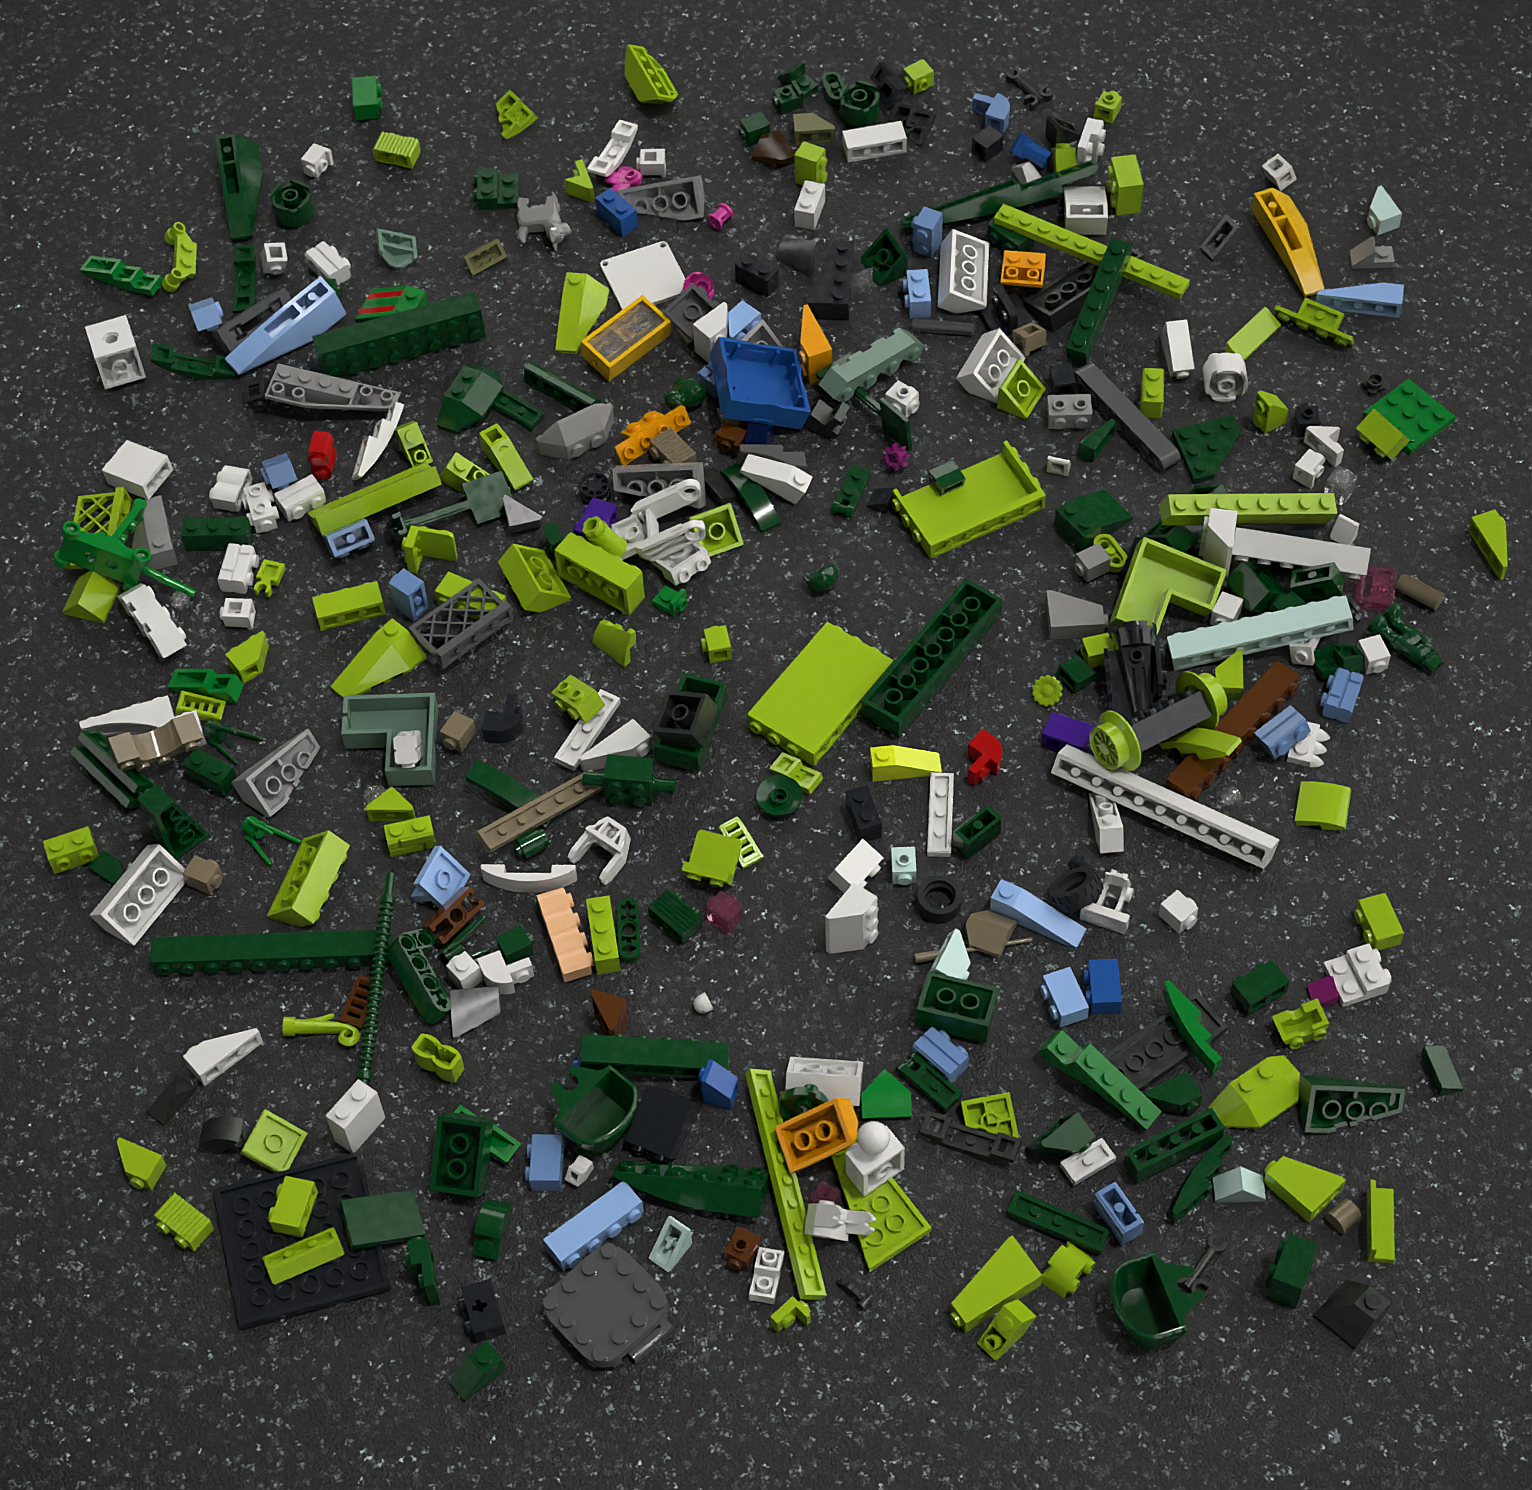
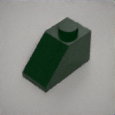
[1144,1071,1202,1116]
[449,1340,506,1402]

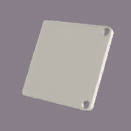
[600,241,685,310]

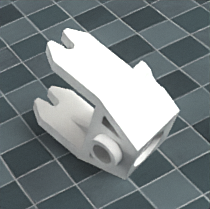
[567,816,631,885]
[804,1200,876,1241]

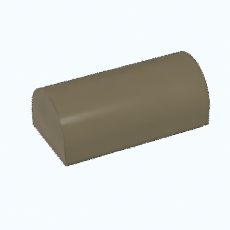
[1395,574,1445,610]

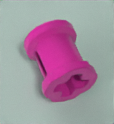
[707,203,733,230]

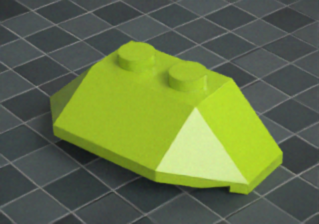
[625,44,678,104]
[1207,1055,1300,1129]

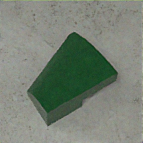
[1312,643,1365,679]

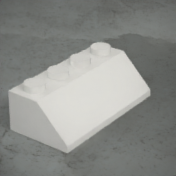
[938,229,989,314]
[89,844,186,946]

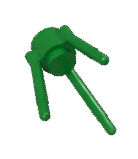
[241,816,301,866]

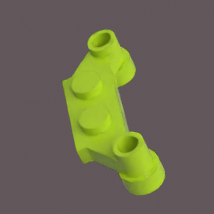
[162,222,197,292]

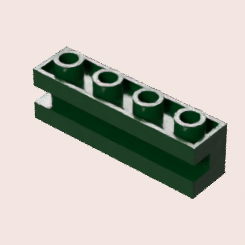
[70,730,154,808]

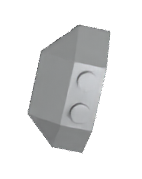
[535,403,614,460]

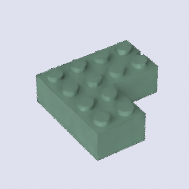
[341,693,438,786]

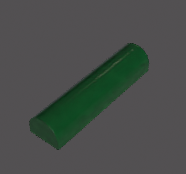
[524,362,601,412]

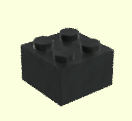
[653,690,718,748]

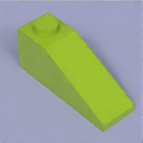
[1468,509,1508,580]

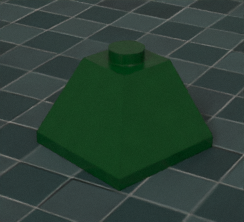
[1025,1112,1096,1154]

